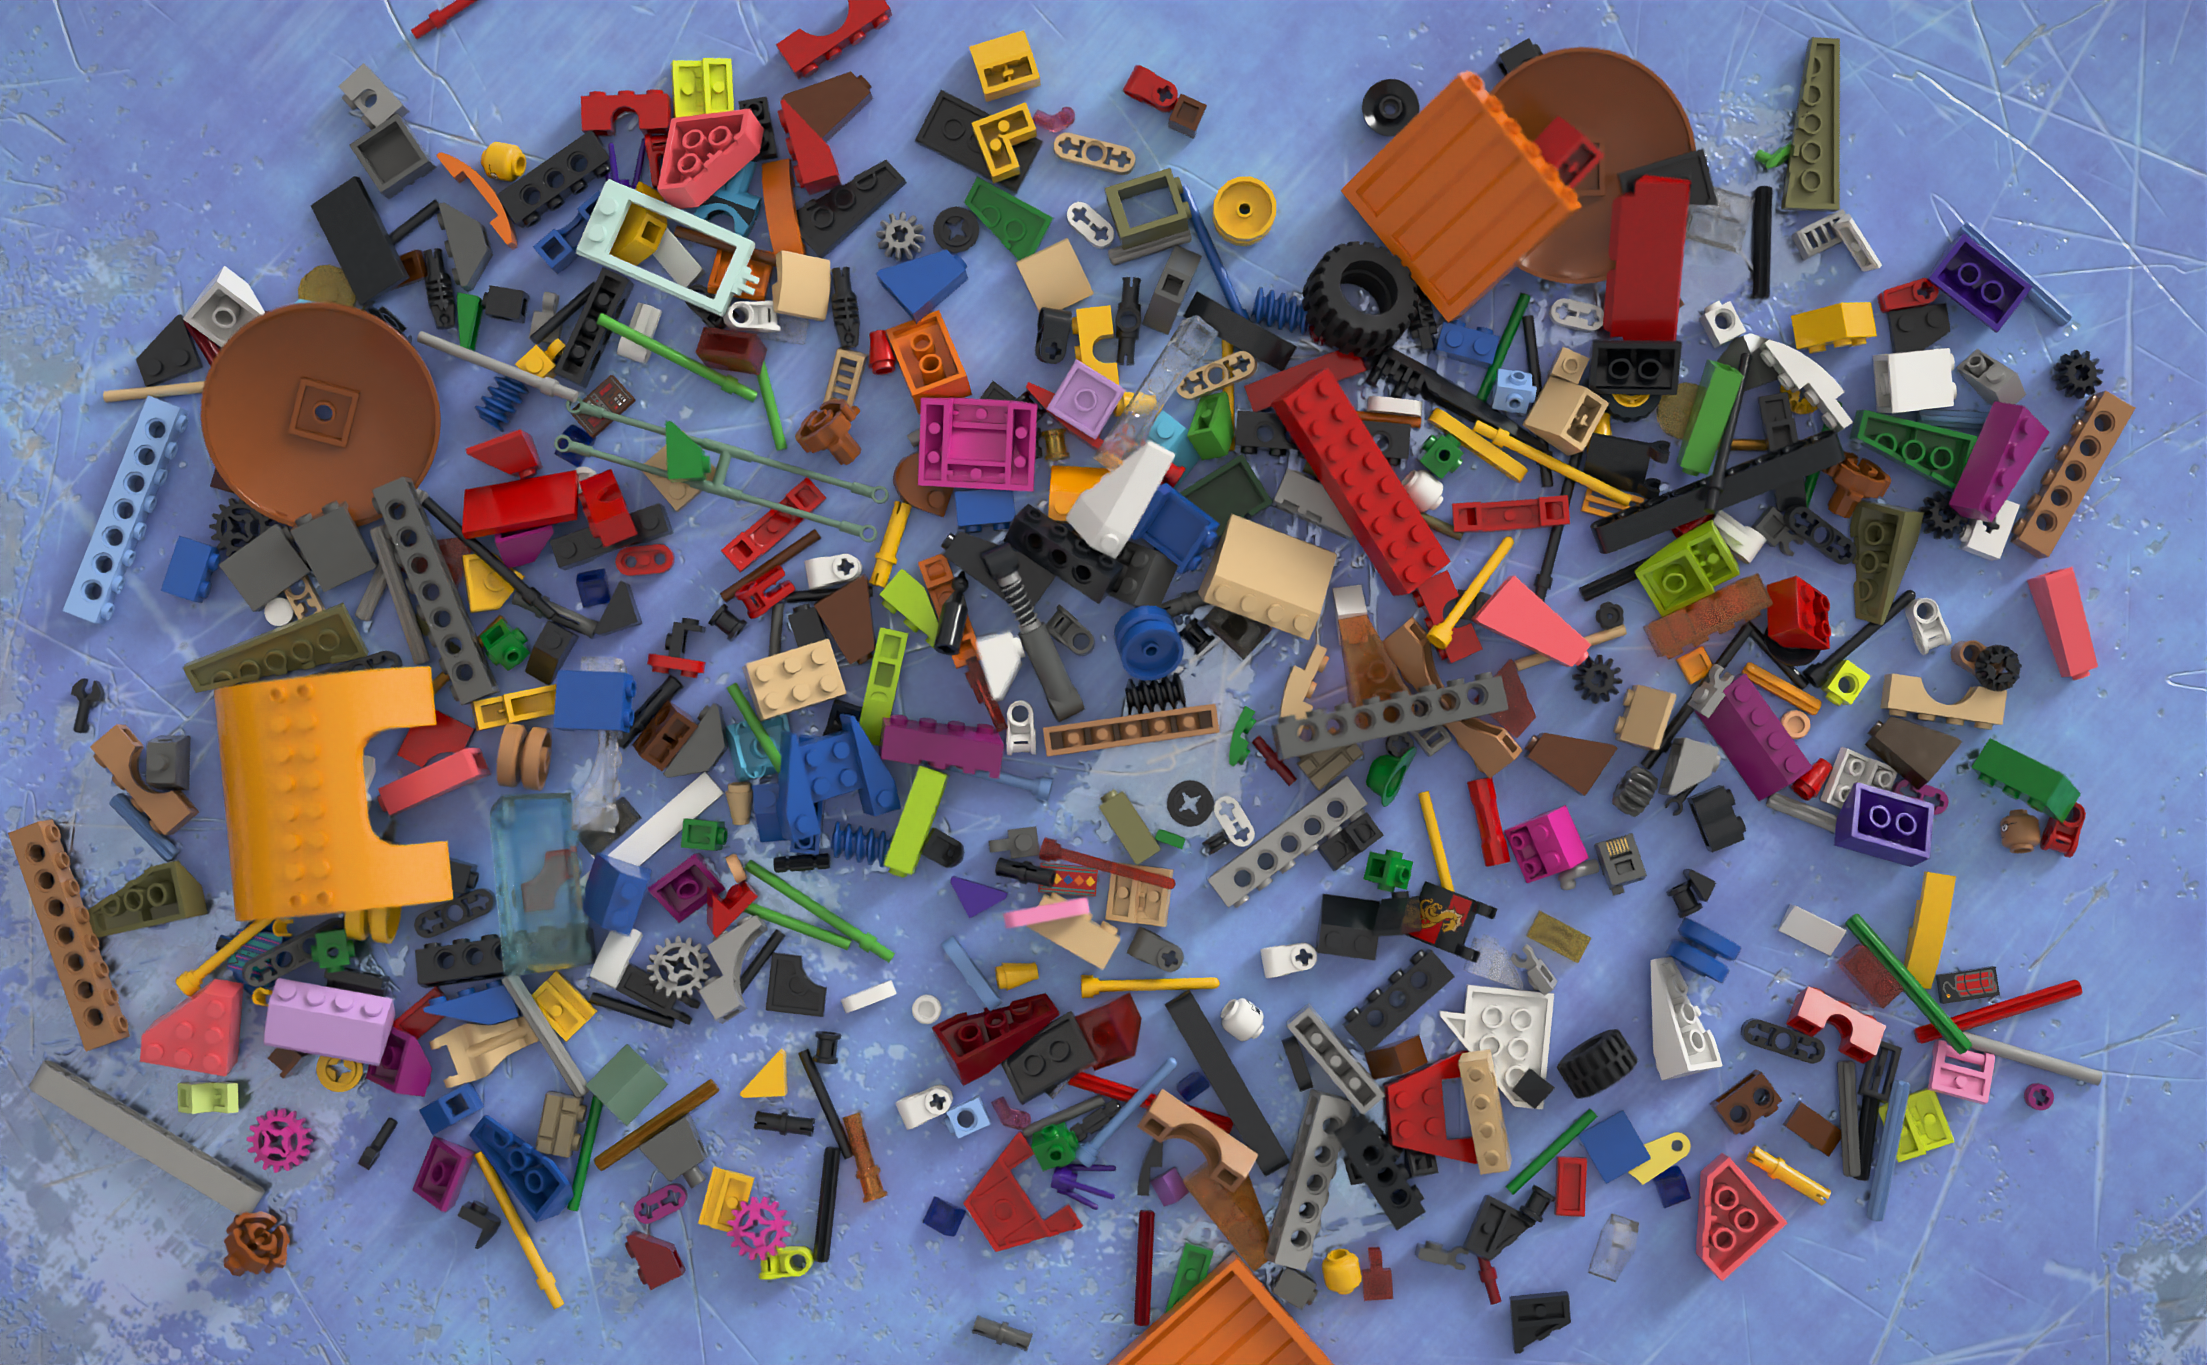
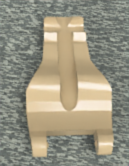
[429,1016,539,1088]

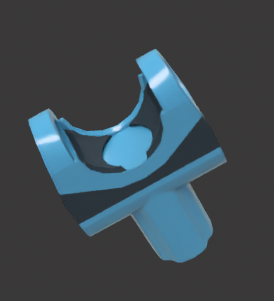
[693,161,762,238]

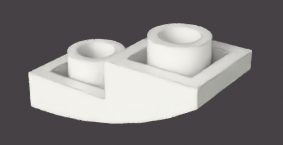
[590,928,643,989]

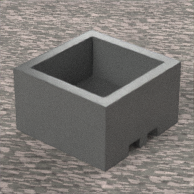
[349,113,436,199]

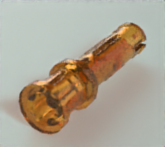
[842,1112,888,1203]

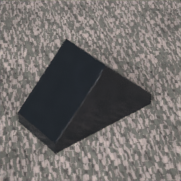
[594,581,642,636]

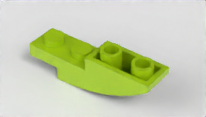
[859,627,908,746]

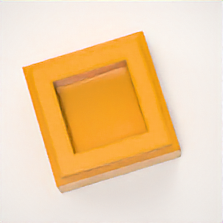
[1675,646,1713,685]

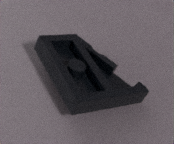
[1509,1291,1571,1354]

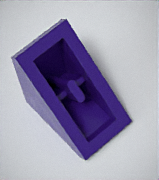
[950,876,1008,918]

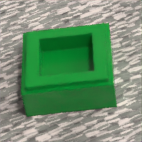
[1154,829,1185,849]

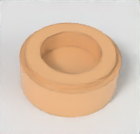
[1780,710,1810,739]
[725,853,747,883]

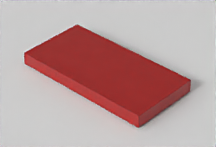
[462,470,579,539]

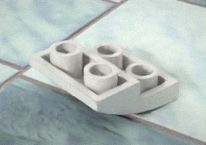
[1820,747,1897,809]

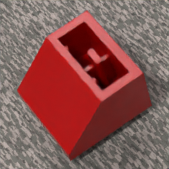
[1533,115,1605,190]
[1767,576,1831,650]

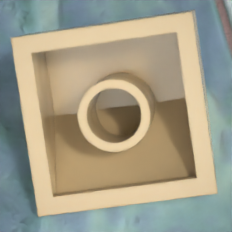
[1613,685,1677,751]

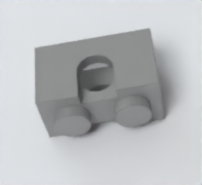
[338,63,409,130]

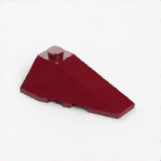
[932,993,1060,1086]

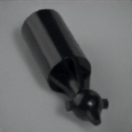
[934,571,969,655]

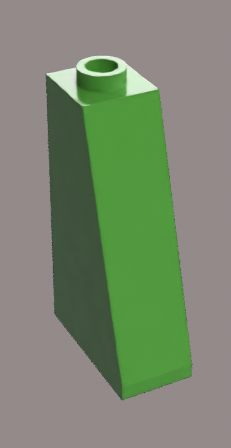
[1676,359,1743,477]

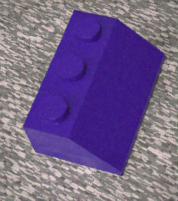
[1927,234,2033,333]
[1834,782,1934,867]

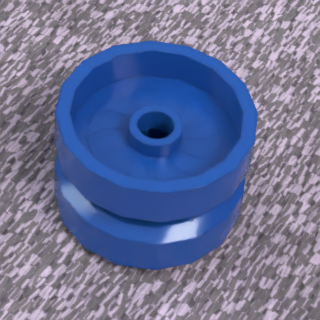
[1113,606,1184,680]
[1665,917,1742,984]

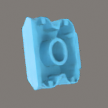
[726,714,790,782]

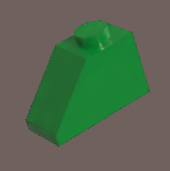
[665,421,711,482]

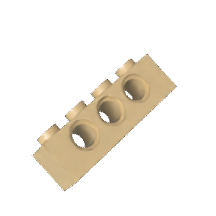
[1458,1049,1512,1175]

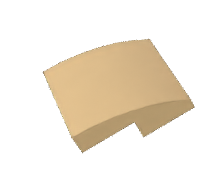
[1016,238,1094,313]
[772,250,831,321]
[1105,862,1174,927]

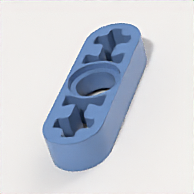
[941,935,1002,1011]

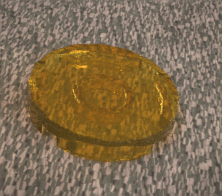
[298,265,357,307]
[1656,382,1699,440]

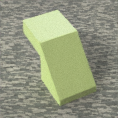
[177,1081,239,1114]

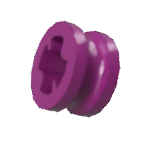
[2024,1083,2054,1110]

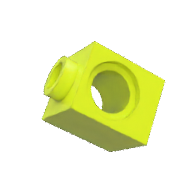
[1821,660,1871,706]

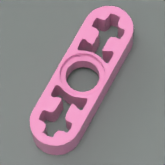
[1003,897,1090,928]

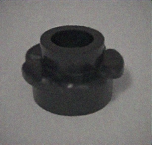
[1595,602,1624,630]

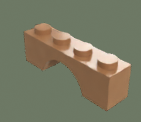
[90,724,199,835]
[1137,1089,1258,1193]

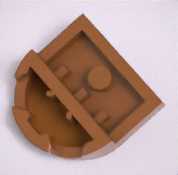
[893,451,954,517]

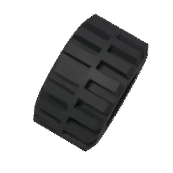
[1557,1029,1638,1098]

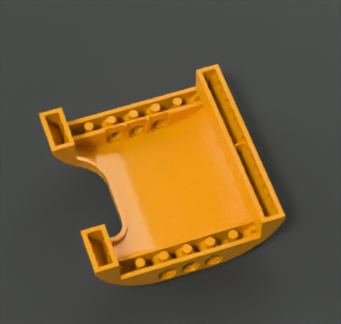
[214,667,453,921]

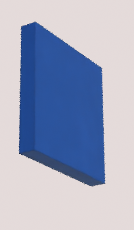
[1578,1110,1651,1184]

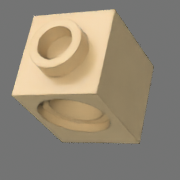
[1546,347,1590,385]

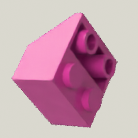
[1504,805,1589,883]

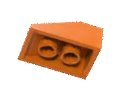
[886,310,972,415]

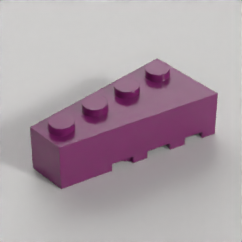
[1949,401,2050,522]
[878,715,1004,779]

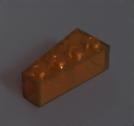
[1642,573,1773,659]

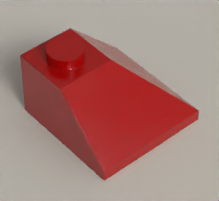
[465,429,543,480]

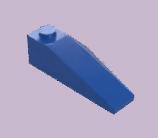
[469,1115,574,1222]

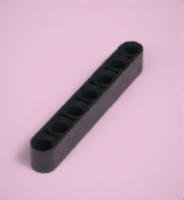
[1165,990,1290,1177]

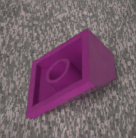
[495,524,554,568]
[366,1026,432,1097]

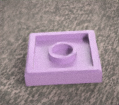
[1046,360,1126,440]

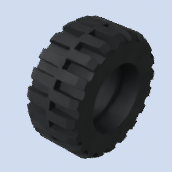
[1302,241,1419,357]

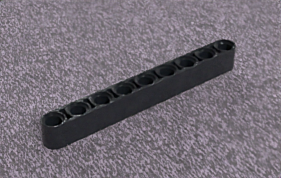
[1590,430,1845,554]

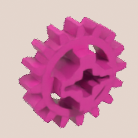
[247,1108,313,1173]
[727,1197,791,1260]

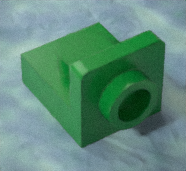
[681,818,728,851]

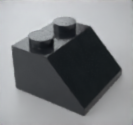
[1315,894,1380,960]

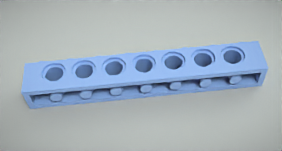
[63,395,189,625]

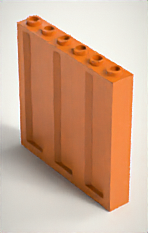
[1340,71,1582,323]
[1107,1252,1334,1365]

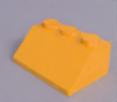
[1048,465,1115,524]

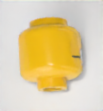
[481,142,526,182]
[1322,1249,1362,1295]

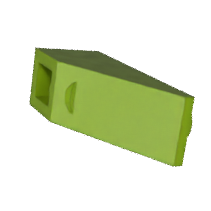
[879,568,939,648]

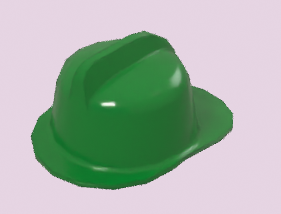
[1366,746,1417,807]

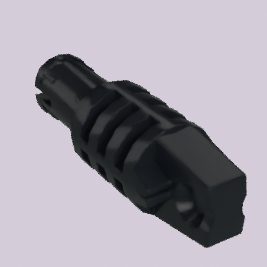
[423,248,455,330]
[831,267,860,348]
[1409,276,1438,353]

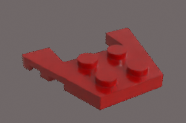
[1384,1050,1478,1164]
[963,1131,1083,1252]

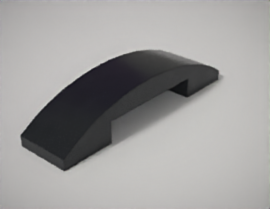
[1183,291,1297,371]

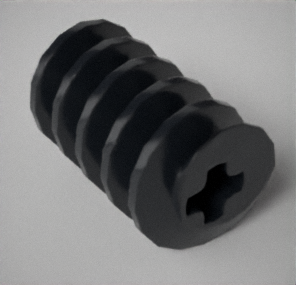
[1125,673,1186,715]

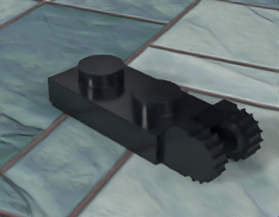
[616,964,701,1025]

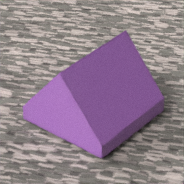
[1150,1167,1189,1207]

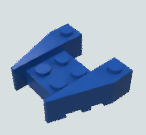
[776,714,901,842]

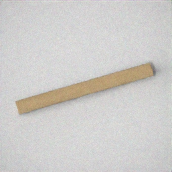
[103,381,205,402]
[1514,624,1627,671]

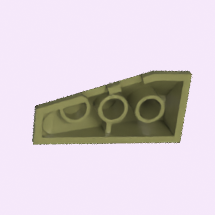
[1850,500,1924,625]
[88,861,208,938]

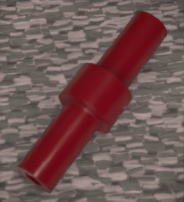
[1251,735,1297,786]
[1477,1256,1502,1305]

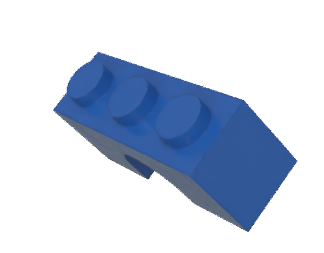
[533,190,601,274]

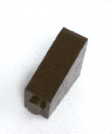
[1865,716,1962,790]

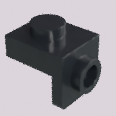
[665,618,706,659]

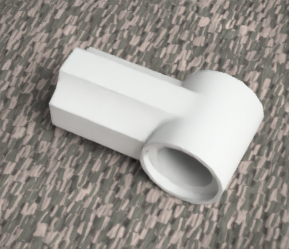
[617,302,662,364]
[1712,510,1767,564]

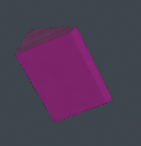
[647,853,725,923]
[412,1136,476,1212]

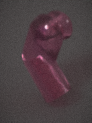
[1032,107,1075,132]
[991,1096,1031,1130]

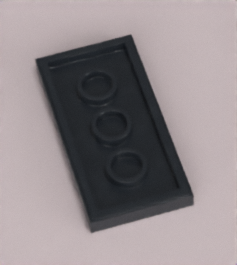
[915,90,1043,193]
[310,176,410,306]

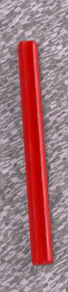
[1914,980,2083,1044]
[1067,1072,1234,1134]

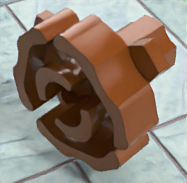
[795,399,861,465]
[1821,451,1892,518]
[224,1211,290,1276]

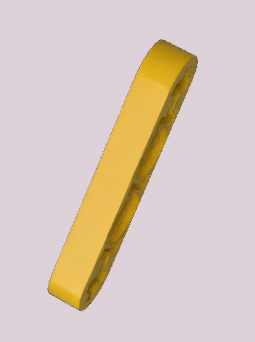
[1428,408,1528,483]

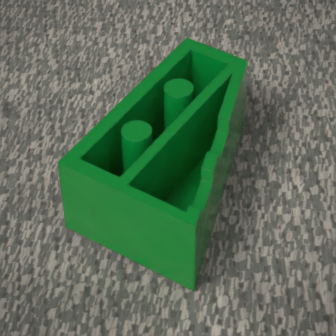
[1972,738,2081,823]

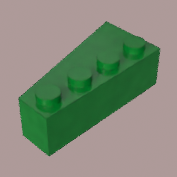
[1849,410,1978,493]

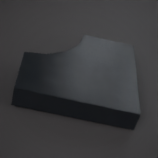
[766,952,827,1017]

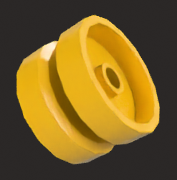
[1212,176,1276,246]
[345,906,402,944]

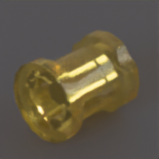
[1041,428,1070,462]

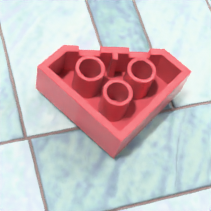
[657,109,764,209]
[140,979,244,1077]
[1696,1153,1787,1281]

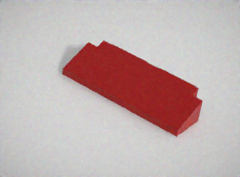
[1603,175,1690,341]

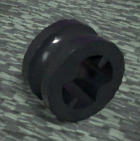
[1202,830,1231,855]

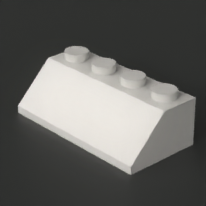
[976,632,1026,702]

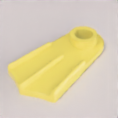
[1628,1132,1691,1185]

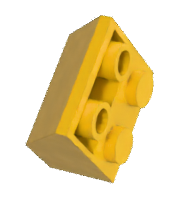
[969,30,1041,102]

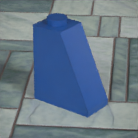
[876,249,968,323]

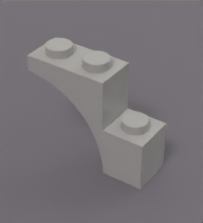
[699,915,768,1024]

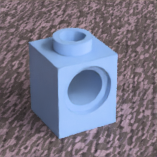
[944,1095,991,1139]

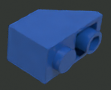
[419,1082,484,1135]

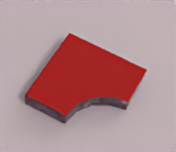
[397,709,476,768]

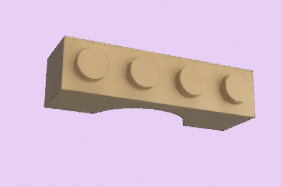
[1880,673,2007,730]

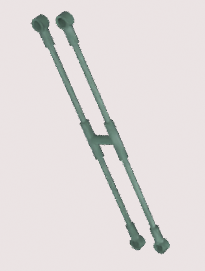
[554,397,889,543]

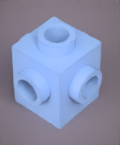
[1492,369,1537,414]

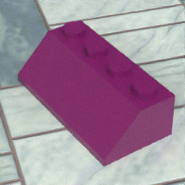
[1694,673,1813,801]

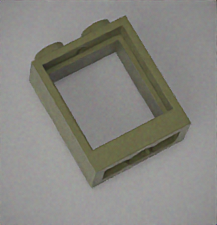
[1104,168,1192,250]
[1098,789,1161,865]

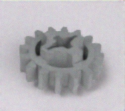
[647,936,710,1000]

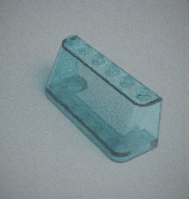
[490,792,591,976]

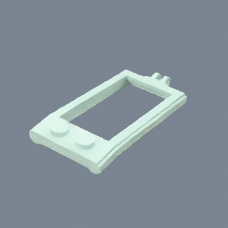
[576,179,760,317]

